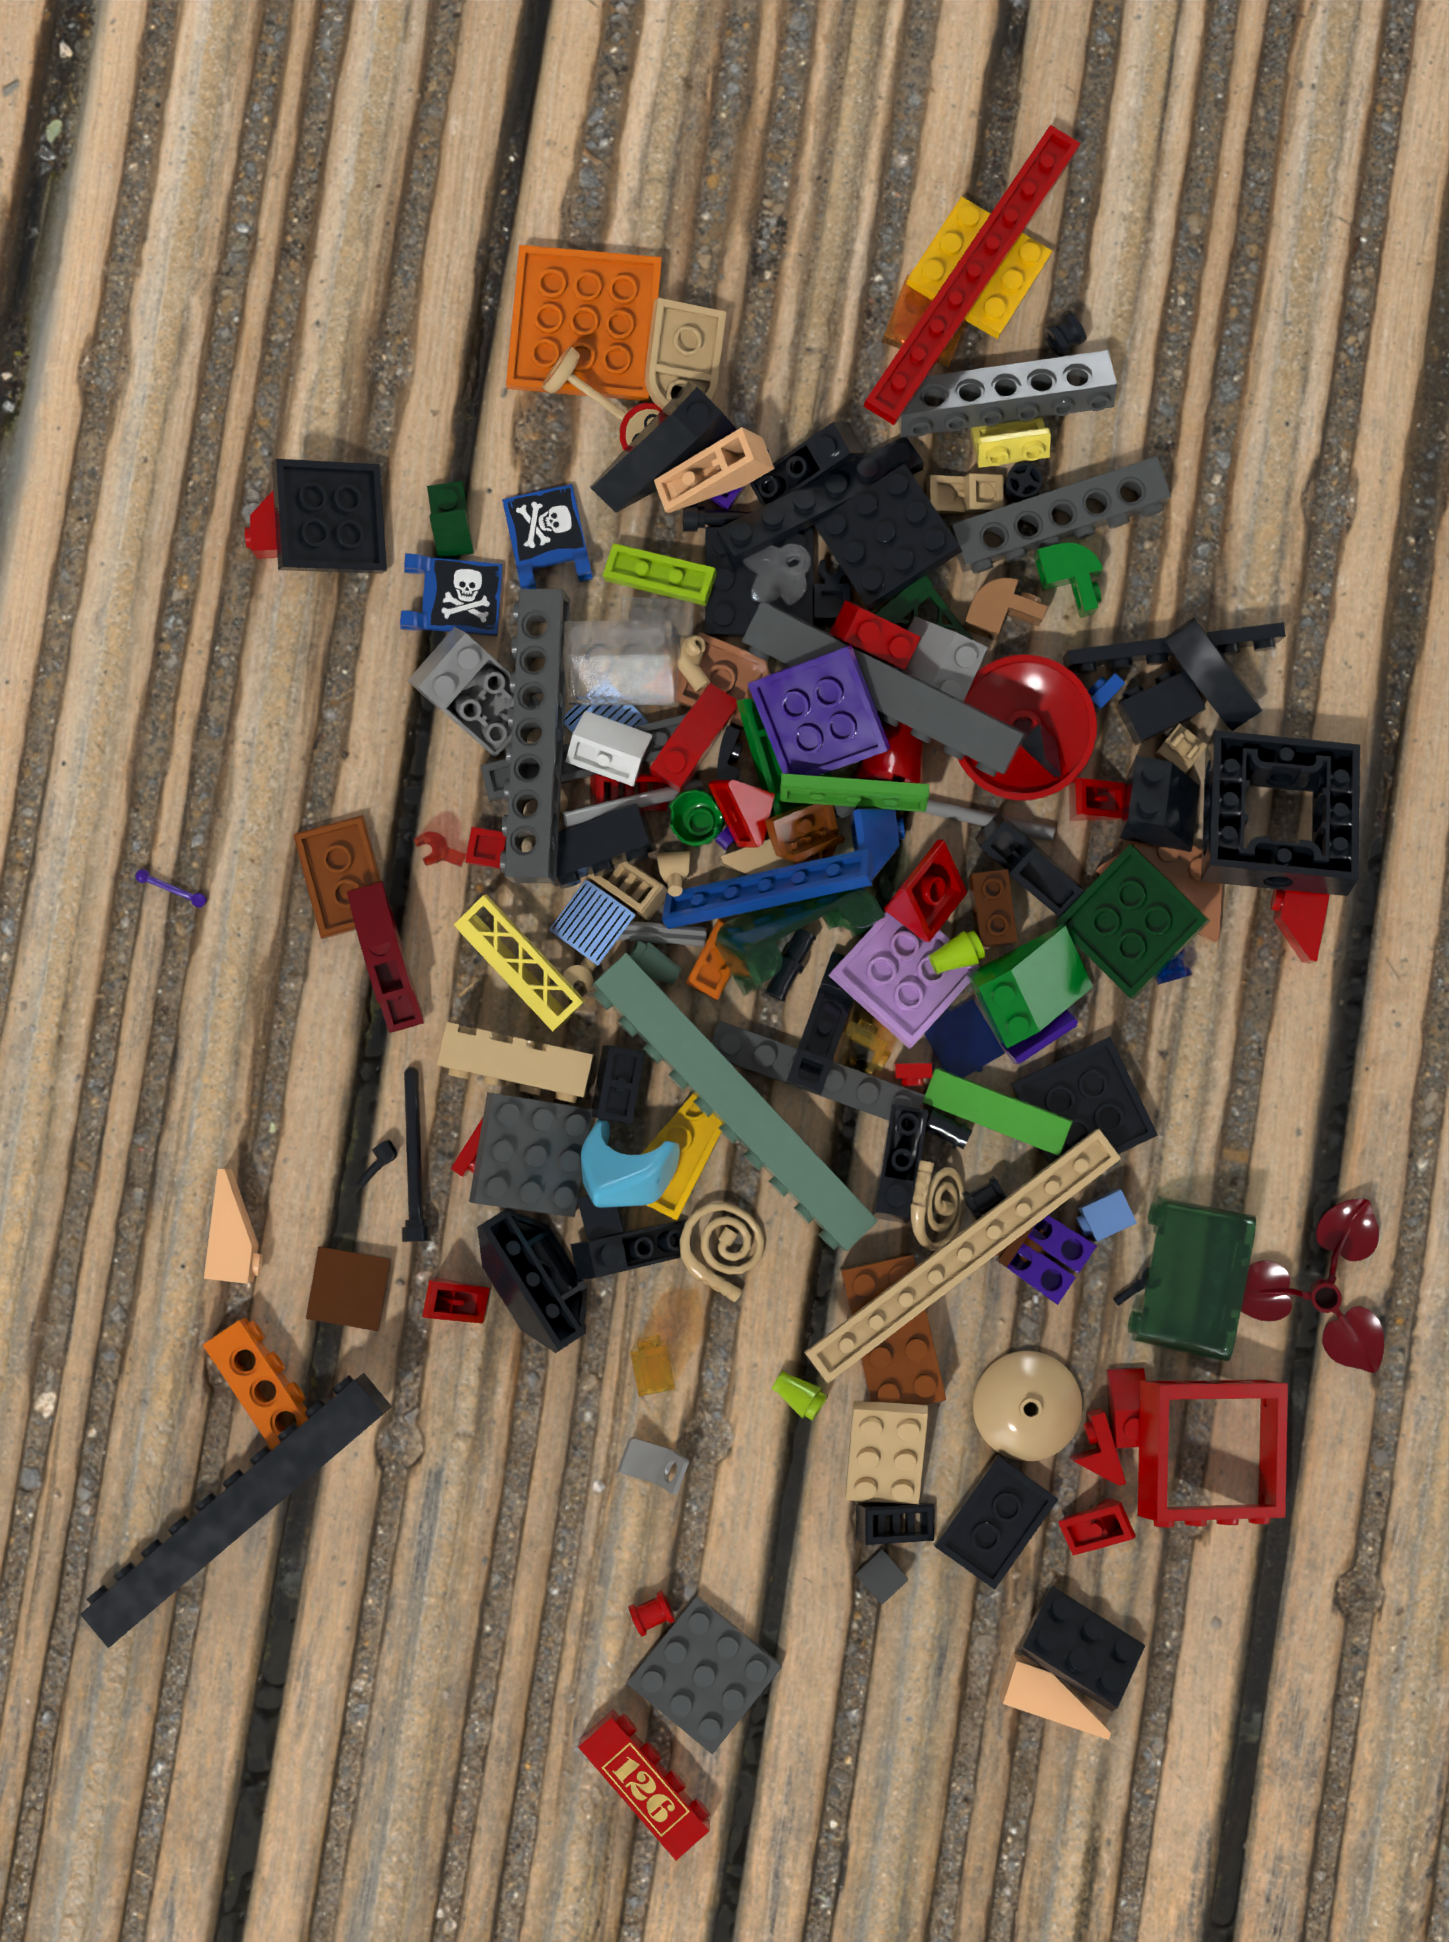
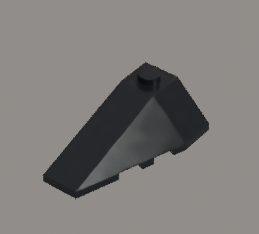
[590,381,737,513]

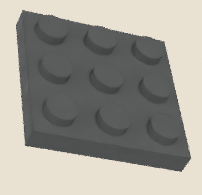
[469,1092,593,1217]
[627,1594,782,1754]

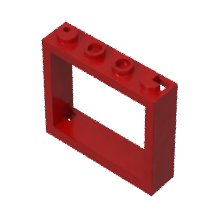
[1137,1379,1288,1528]

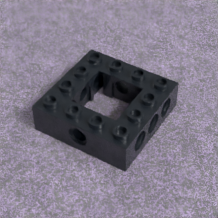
[1201,730,1360,896]

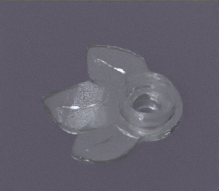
[743,544,811,605]

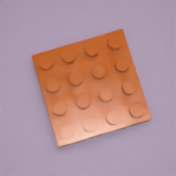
[506,245,662,402]

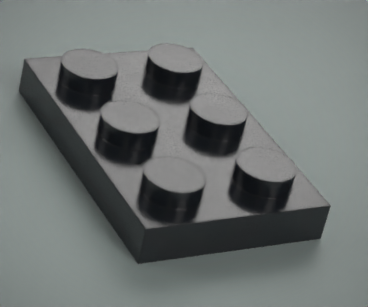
[934,1454,1059,1590]
[1017,1585,1146,1712]

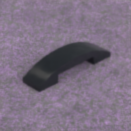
[786,951,854,1096]

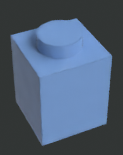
[1075,1189,1137,1241]

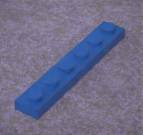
[662,848,874,929]

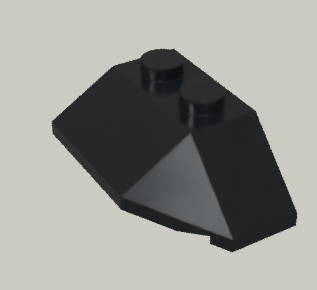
[477,1208,587,1353]

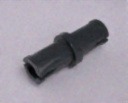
[764,927,817,1002]

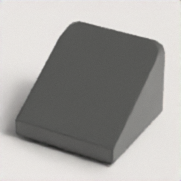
[855,1549,908,1605]

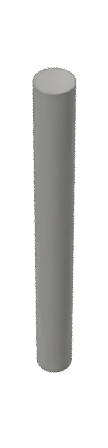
[562,779,703,827]
[921,799,1055,841]

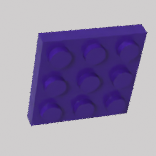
[748,644,891,776]

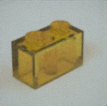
[630,1334,677,1397]

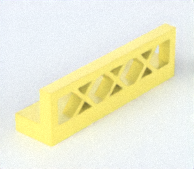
[454,894,586,1032]

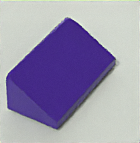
[1000,1009,1078,1064]

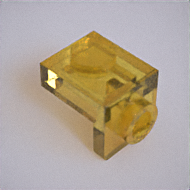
[843,1019,891,1075]

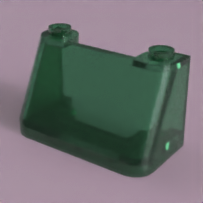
[716,888,886,997]
[1127,1196,1256,1362]

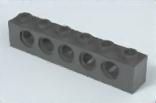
[898,350,1117,438]
[950,456,1171,574]

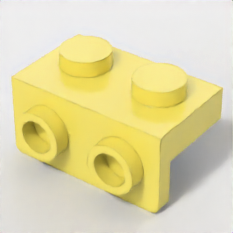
[971,418,1051,468]

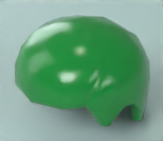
[669,789,724,847]

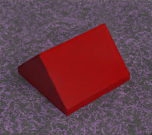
[883,839,967,942]

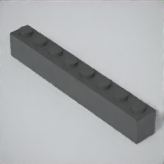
[742,602,1027,777]

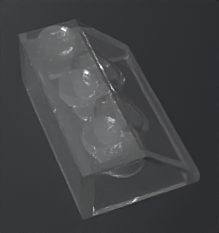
[563,621,680,705]

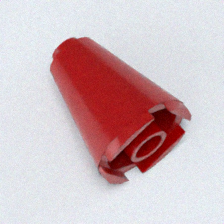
[852,721,923,784]

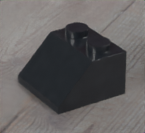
[1119,755,1200,852]

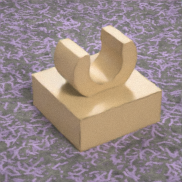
[1155,723,1207,773]

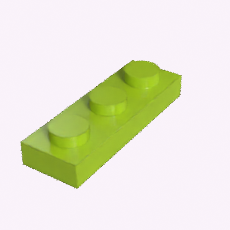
[602,543,717,606]

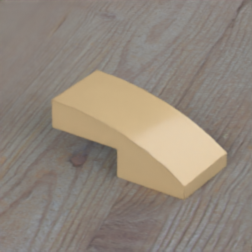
[926,473,1004,514]

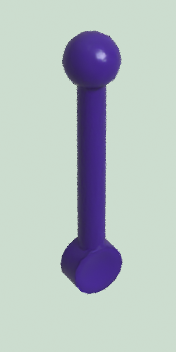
[135,869,207,908]

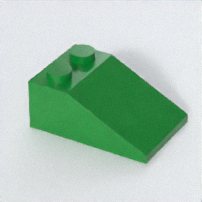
[967,924,1093,1048]

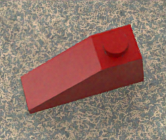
[650,683,738,793]

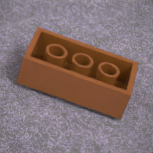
[840,1252,946,1405]

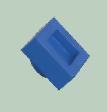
[1088,673,1125,714]

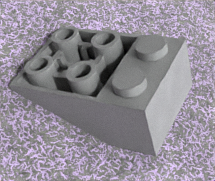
[407,627,542,758]

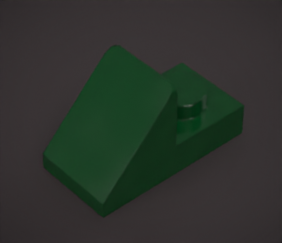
[427,481,474,559]

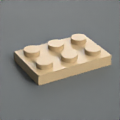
[845,1401,928,1505]

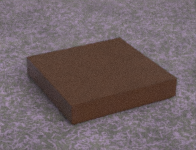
[306,1246,392,1331]

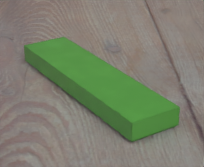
[780,774,929,812]
[923,1068,1073,1156]

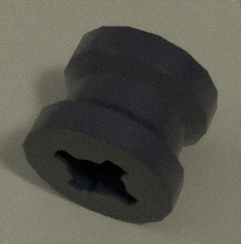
[1042,311,1087,357]
[1004,462,1043,503]

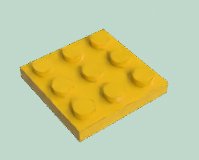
[906,196,1053,340]

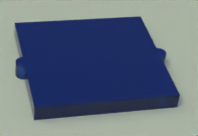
[924,999,1005,1078]

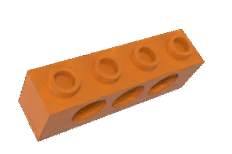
[203,1317,309,1450]

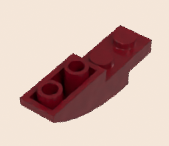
[347,881,425,1033]

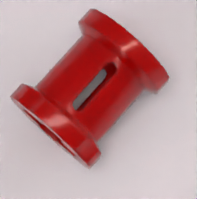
[628,1590,675,1637]

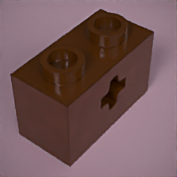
[968,869,1018,948]

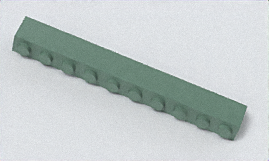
[592,953,878,1251]

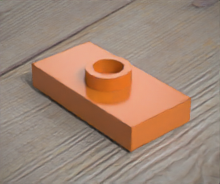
[685,919,750,1001]

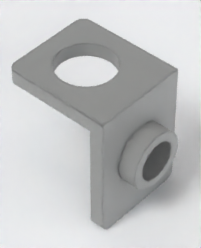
[618,1437,689,1495]

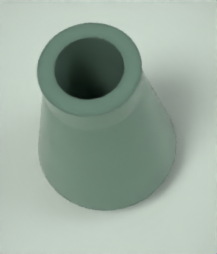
[629,940,682,986]

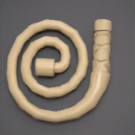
[911,1161,965,1251]
[679,1202,765,1302]

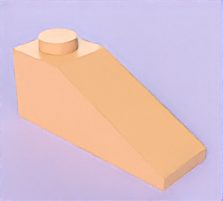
[654,427,774,513]
[204,1168,263,1284]
[999,1654,1111,1740]

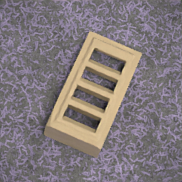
[587,861,668,921]

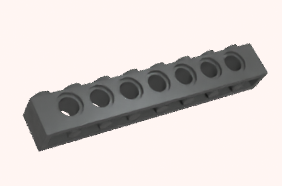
[500,589,570,884]

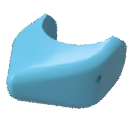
[581,1118,680,1208]

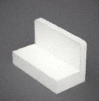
[565,711,652,787]

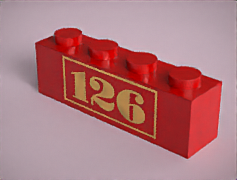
[578,1709,710,1861]

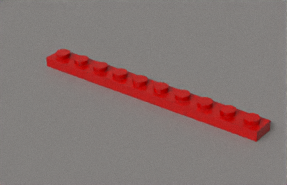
[863,125,1081,425]

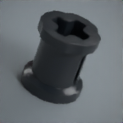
[961,1176,1006,1220]

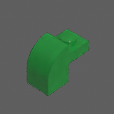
[1033,542,1103,618]

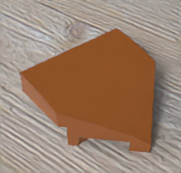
[765,803,845,865]

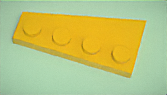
[640,1093,723,1221]

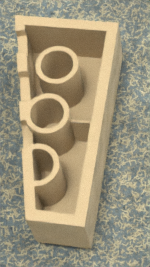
[436,1022,595,1103]

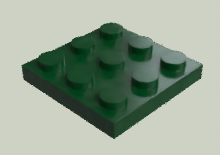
[1055,844,1211,1000]

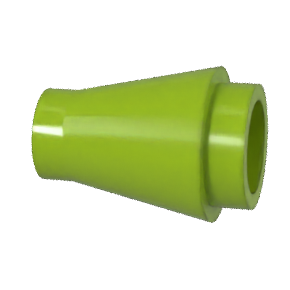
[928,931,985,975]
[771,1371,828,1421]

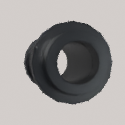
[925,1110,973,1149]

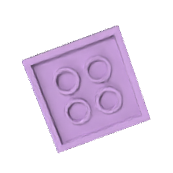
[828,912,980,1049]

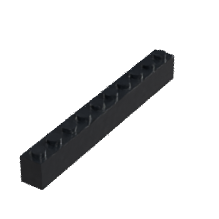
[80,1373,392,1648]

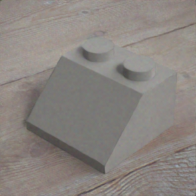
[891,616,988,701]

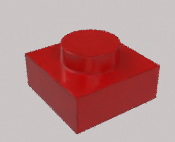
[465,827,507,869]
[893,1063,932,1086]

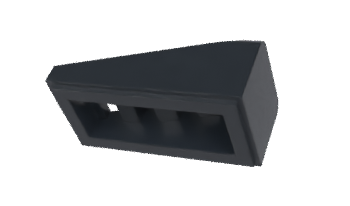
[856,1503,934,1545]

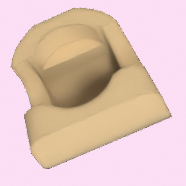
[656,851,691,897]
[561,957,596,999]

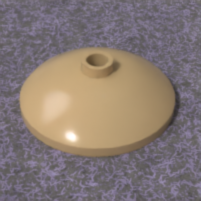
[972,1350,1082,1461]

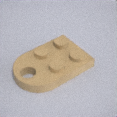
[645,298,726,409]

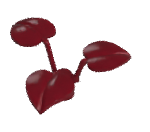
[1226,1198,1384,1373]

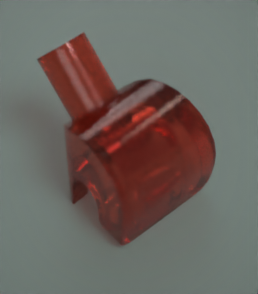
[414,831,466,868]

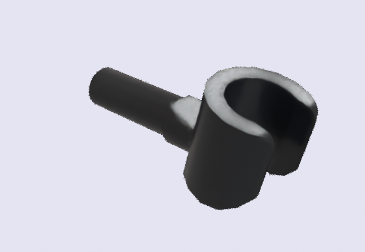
[357,1140,398,1187]
[1113,1267,1163,1306]

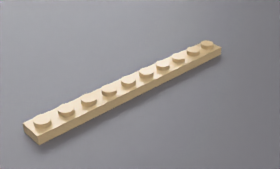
[804,1129,1121,1383]

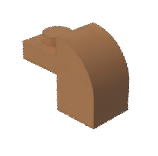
[962,578,1048,641]

